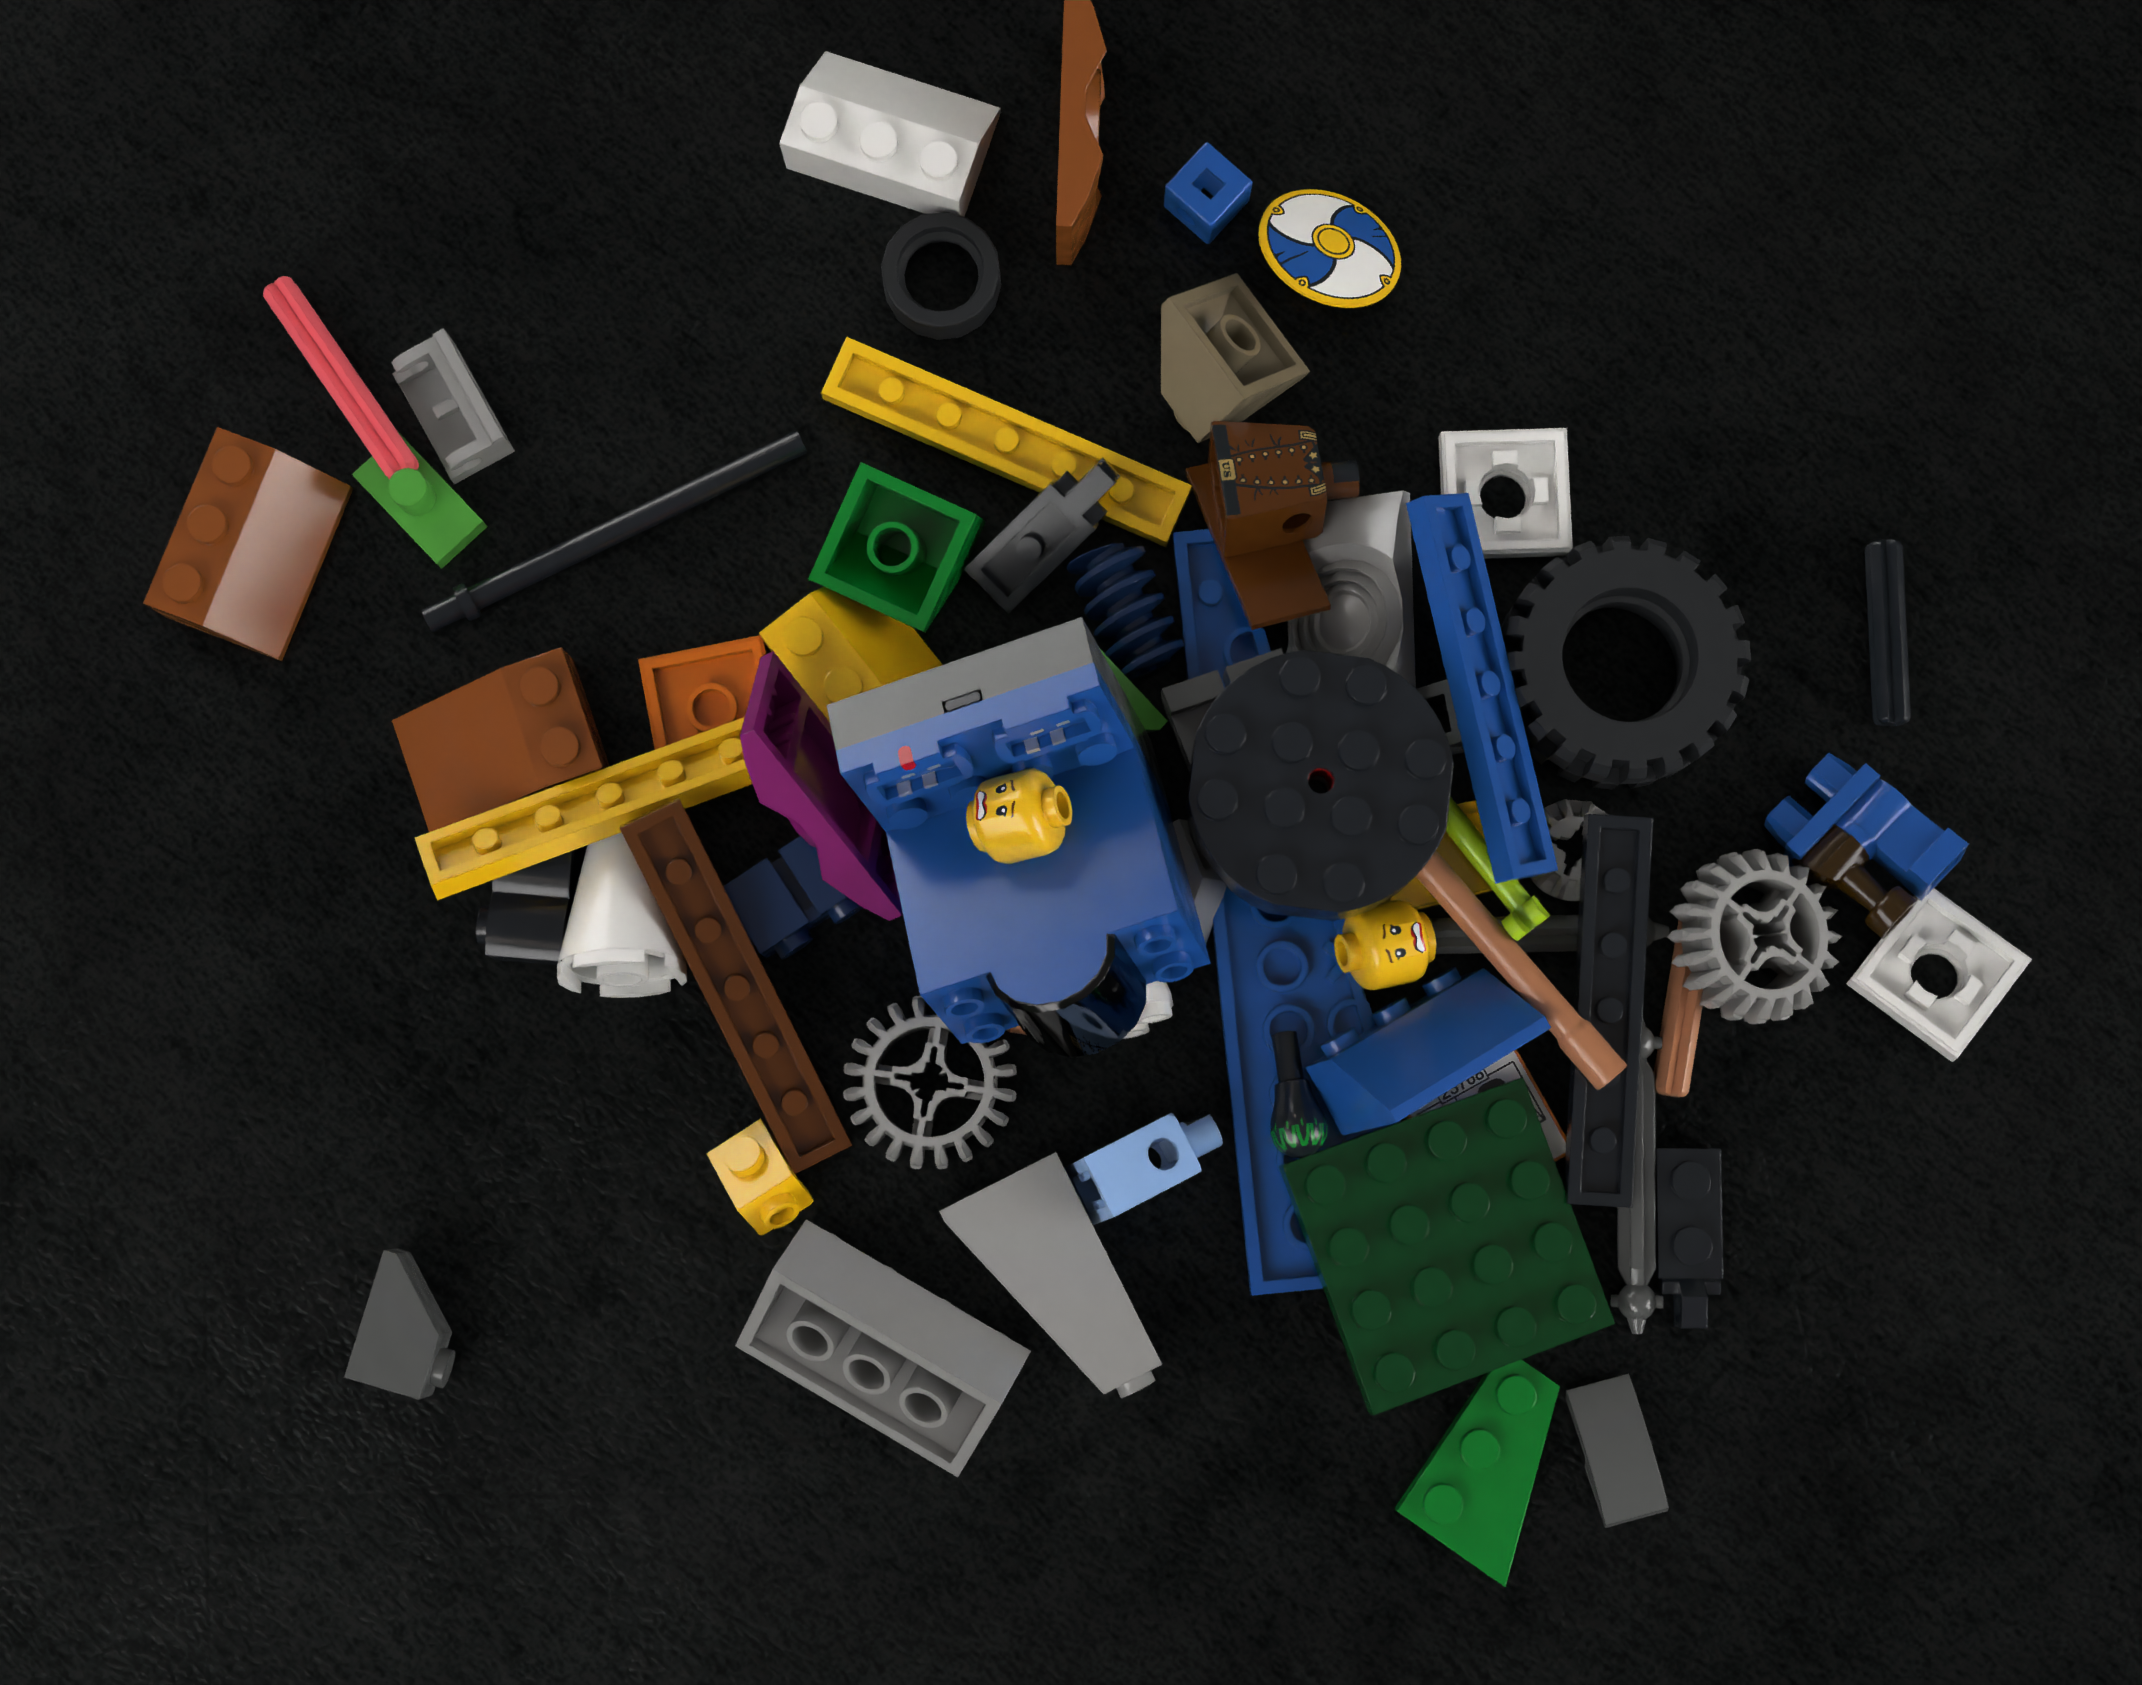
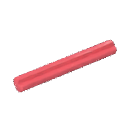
[263,276,419,480]

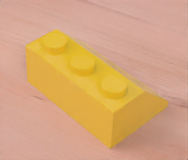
[759,587,942,723]

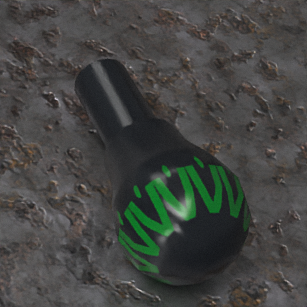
[1270,1031,1328,1158]

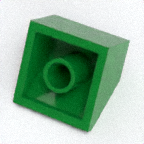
[808,462,986,633]

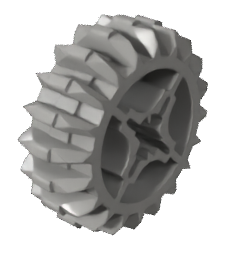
[1667,849,1842,1024]
[843,996,1017,1169]

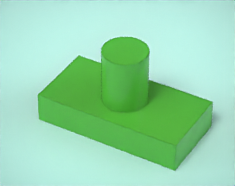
[352,432,488,569]

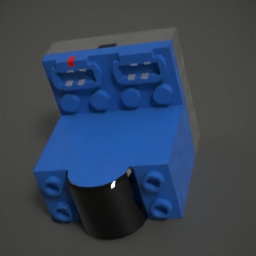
[826,617,1211,1058]

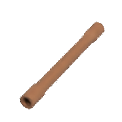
[1416,851,1627,1091]

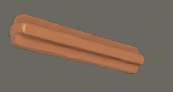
[1654,920,1703,1097]

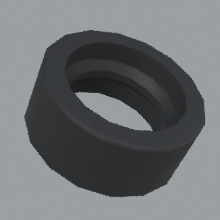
[881,212,1001,340]

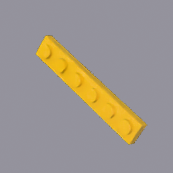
[821,337,1192,547]
[415,717,752,901]

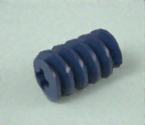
[1066,543,1184,681]

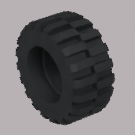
[1501,536,1751,790]

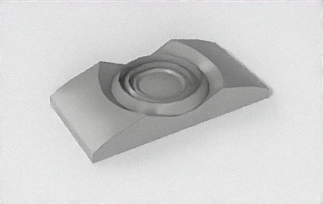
[1286,490,1416,688]

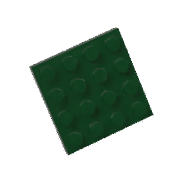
[1279,1077,1615,1415]

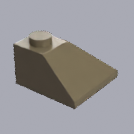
[1161,273,1310,443]

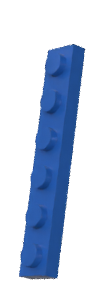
[1406,493,1558,884]

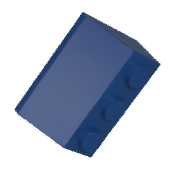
[1305,967,1551,1136]

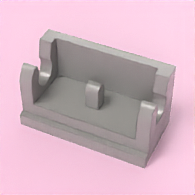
[391,328,515,484]

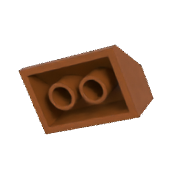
[143,427,353,661]

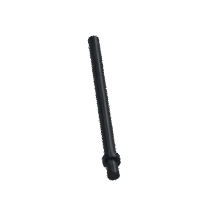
[421,430,807,632]

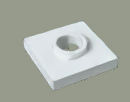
[1438,428,1573,559]
[1846,889,2032,1062]

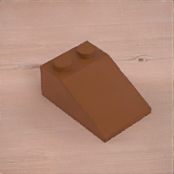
[392,647,610,832]

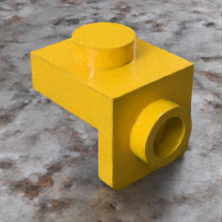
[706,1118,813,1235]

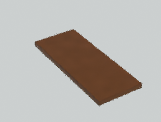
[1185,463,1331,630]

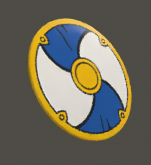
[1258,189,1401,308]

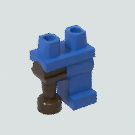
[1764,753,1969,939]

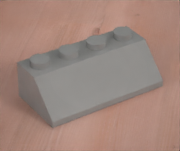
[735,1220,1031,1477]

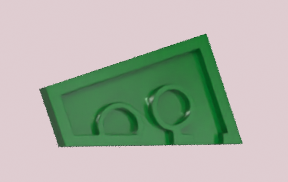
[1394,1359,1560,1587]

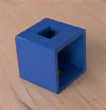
[1164,142,1253,244]

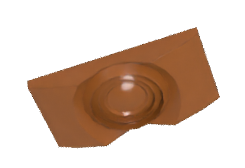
[1056,0,1107,265]

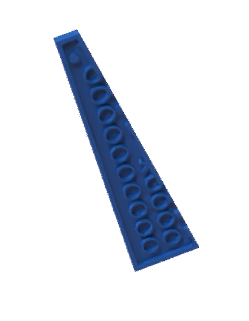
[1172,529,1401,1296]

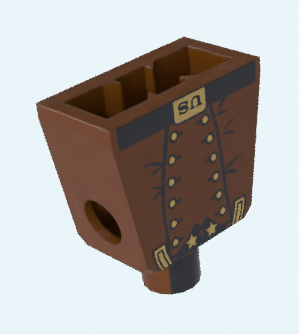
[1208,421,1359,557]

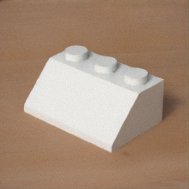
[779,51,1001,217]

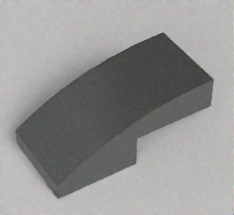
[1565,1374,1669,1528]

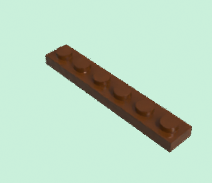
[620,797,852,1174]

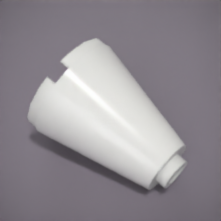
[557,832,688,998]

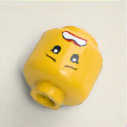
[966,768,1072,864]
[1334,900,1436,990]

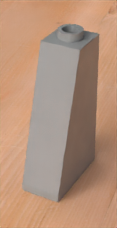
[939,1152,1162,1398]

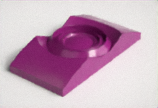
[740,651,903,921]

